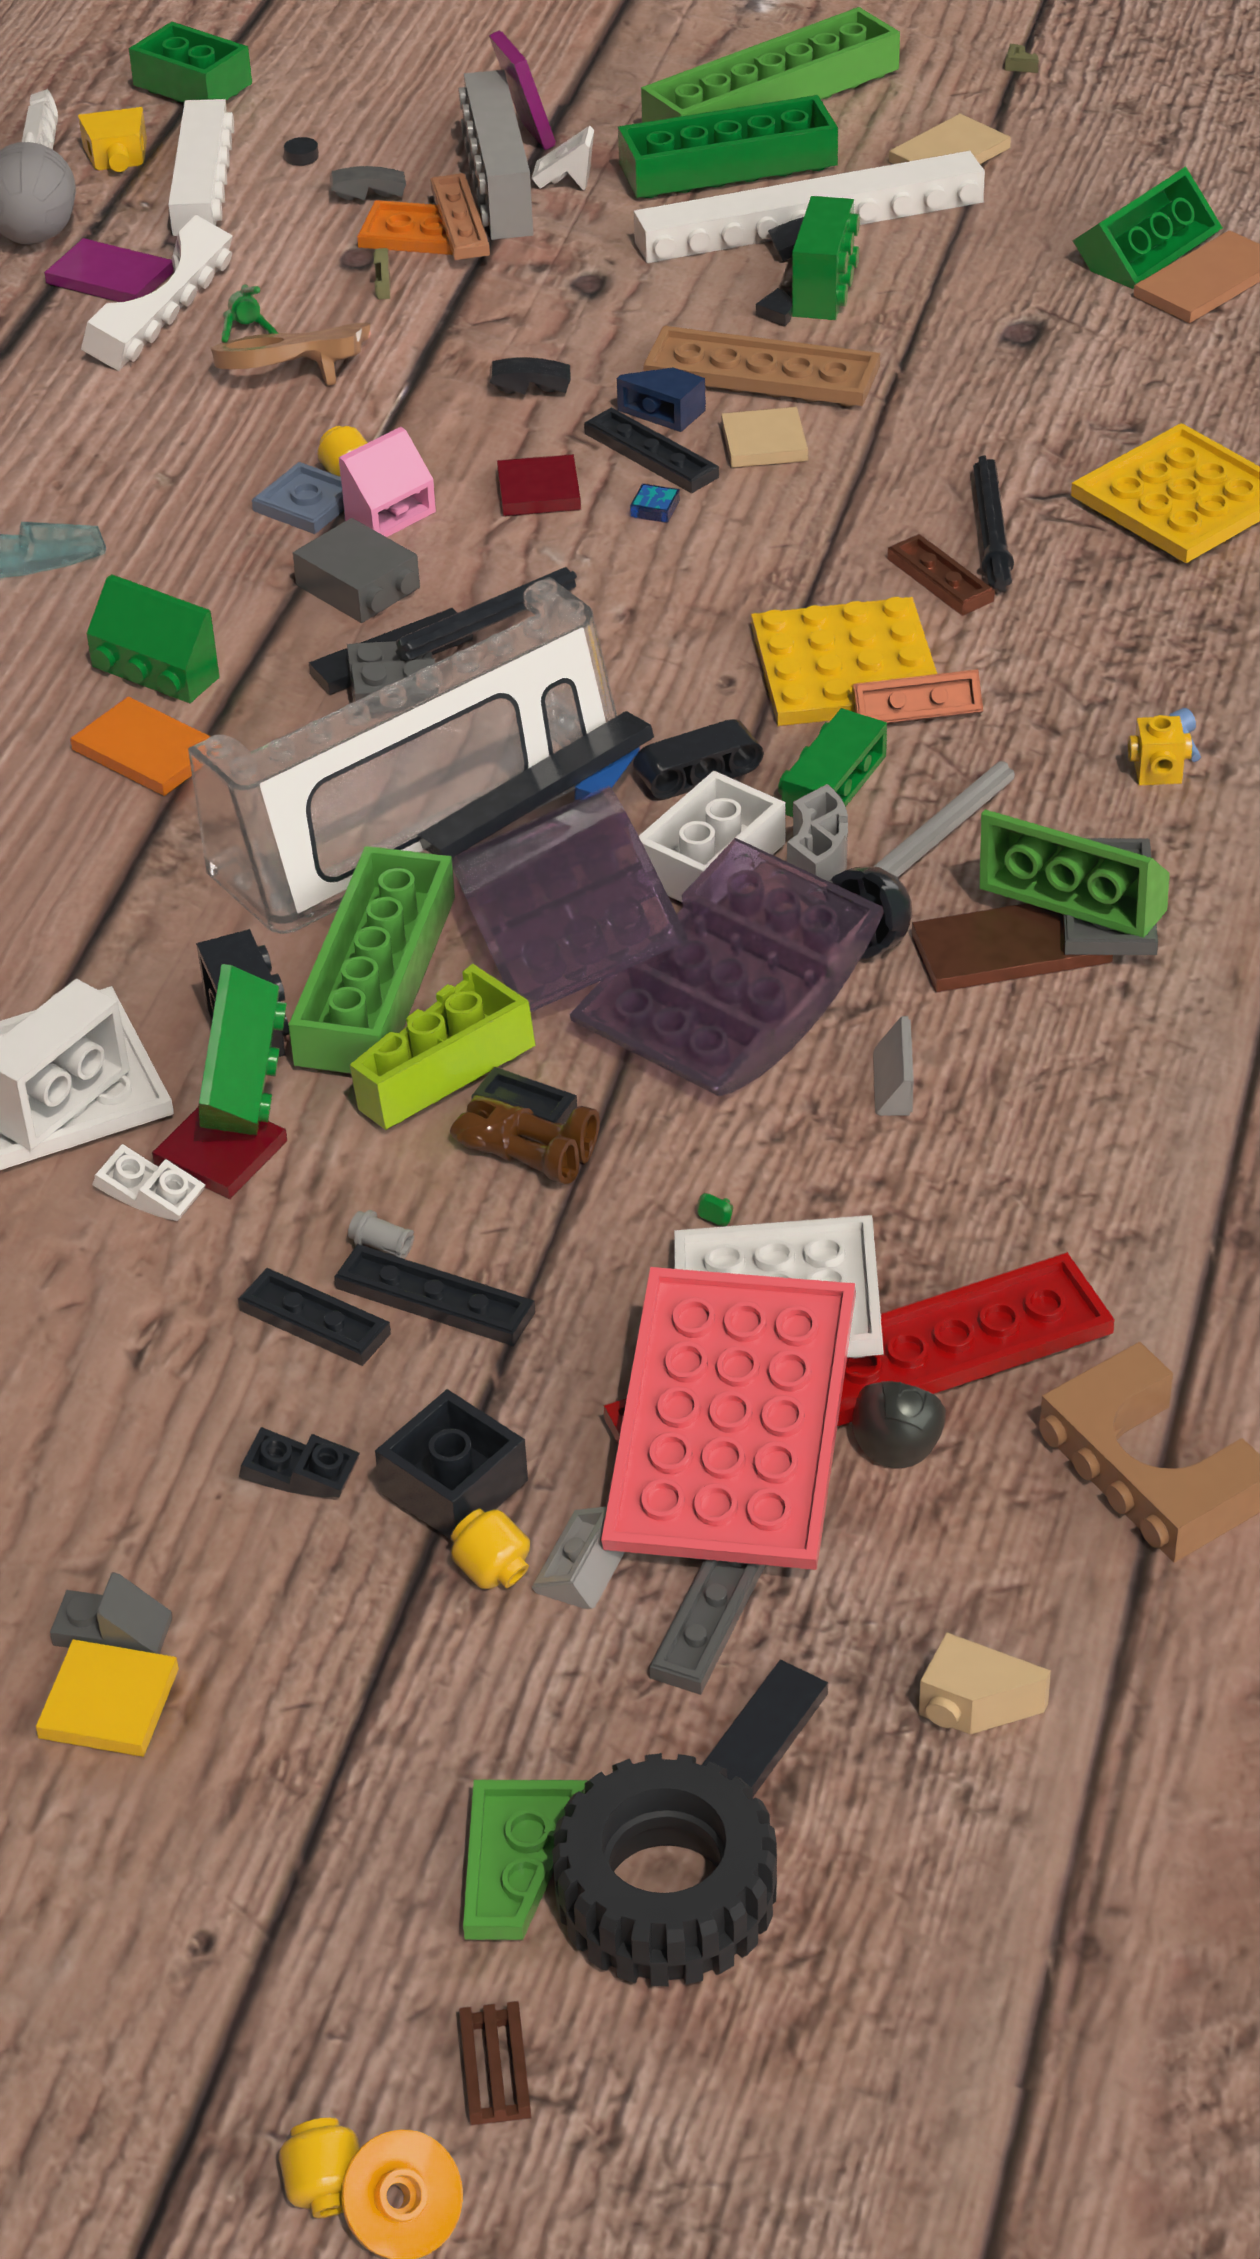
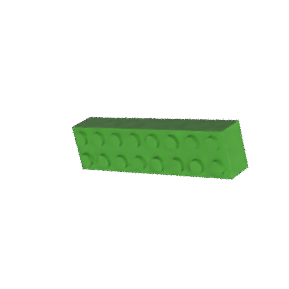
[641,7,900,123]

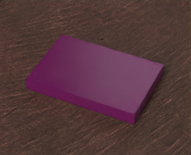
[489,30,556,150]
[44,238,174,302]

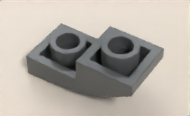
[330,166,406,200]

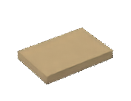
[889,114,1011,164]

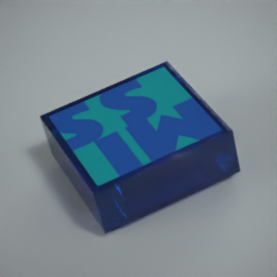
[630,483,680,523]

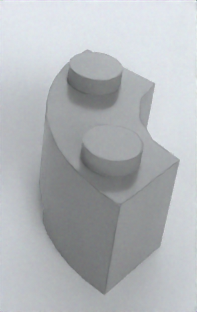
[787,784,848,905]

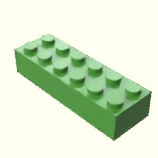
[289,846,455,1073]

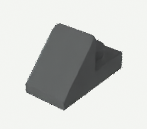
[50,1572,173,1654]

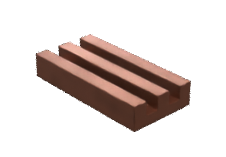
[459,2001,532,2125]

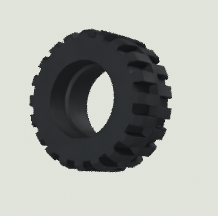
[552,1753,777,1986]

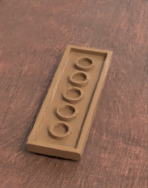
[643,326,880,406]

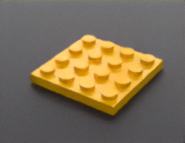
[1071,423,1260,563]
[751,597,937,726]

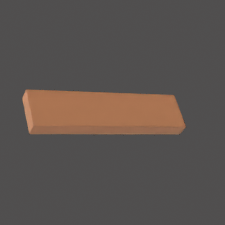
[430,173,490,260]

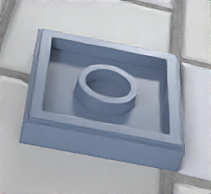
[252,462,344,534]

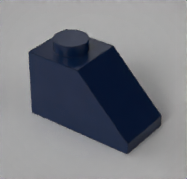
[616,367,706,432]

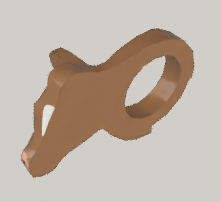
[211,323,371,386]

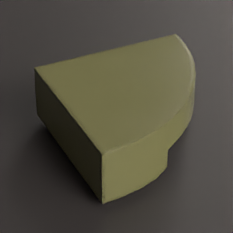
[1005,43,1039,73]
[374,248,391,299]

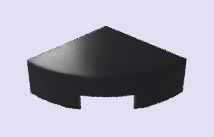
[756,288,792,326]

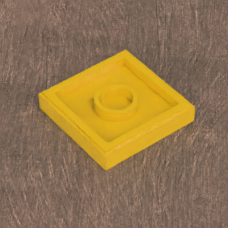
[36,1639,179,1757]

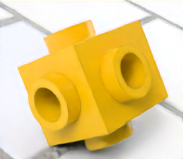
[1128,715,1192,785]

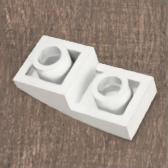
[93,1144,205,1221]

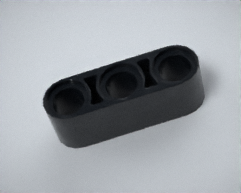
[633,719,764,799]

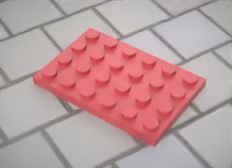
[601,1267,856,1570]

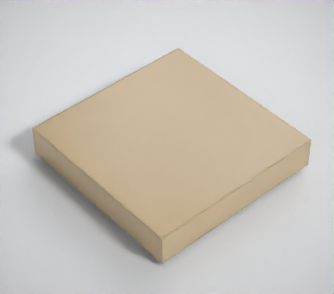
[721,407,808,468]

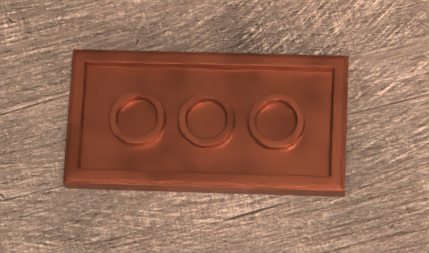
[912,903,1113,992]

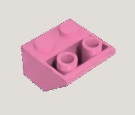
[339,427,436,537]

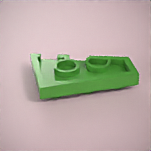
[463,1780,588,1940]

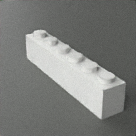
[168,99,234,236]

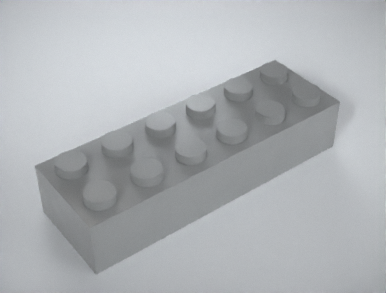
[458,70,533,240]

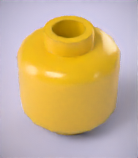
[317,426,368,477]
[451,1509,530,1589]
[279,2117,360,2218]

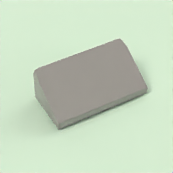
[873,1016,914,1116]
[532,1506,625,1609]

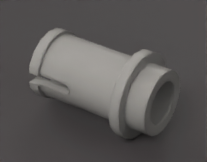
[348,1210,414,1259]

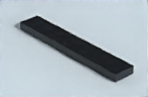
[417,711,654,858]

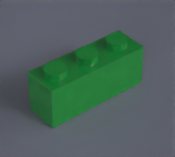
[778,708,887,817]

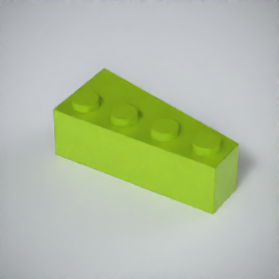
[350,963,536,1130]

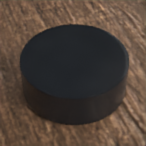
[284,137,319,166]

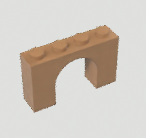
[1039,1341,1260,1563]

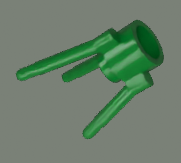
[221,284,278,343]

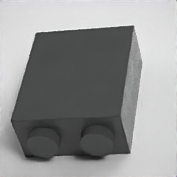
[293,518,420,623]

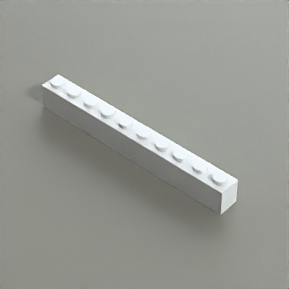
[634,151,985,263]

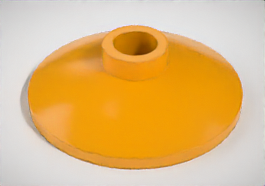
[341,2130,463,2259]

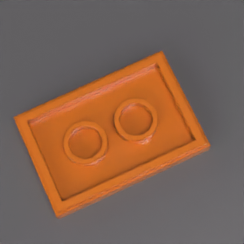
[357,200,453,255]
[70,696,222,796]

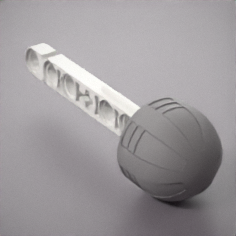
[0,89,76,244]

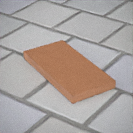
[1134,230,1260,324]

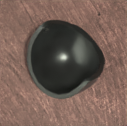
[853,1381,946,1468]

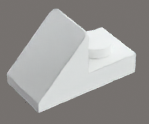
[532,125,594,190]

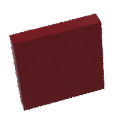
[497,454,581,516]
[152,1106,288,1199]

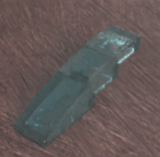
[0,522,106,578]

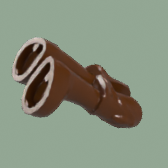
[450,1095,600,1184]

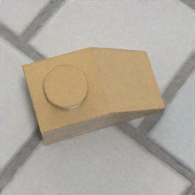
[919,1633,1051,1735]

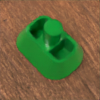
[697,1193,733,1227]

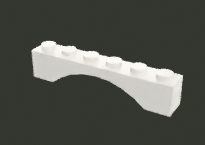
[81,215,233,371]

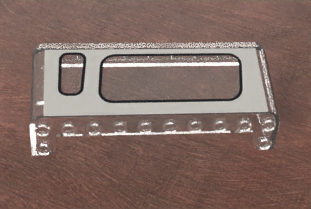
[188,577,617,934]

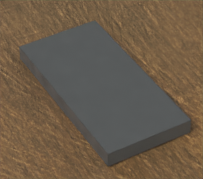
[1063,838,1158,955]

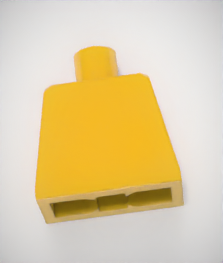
[78,107,147,172]

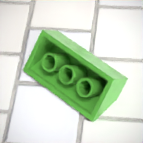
[980,809,1170,938]

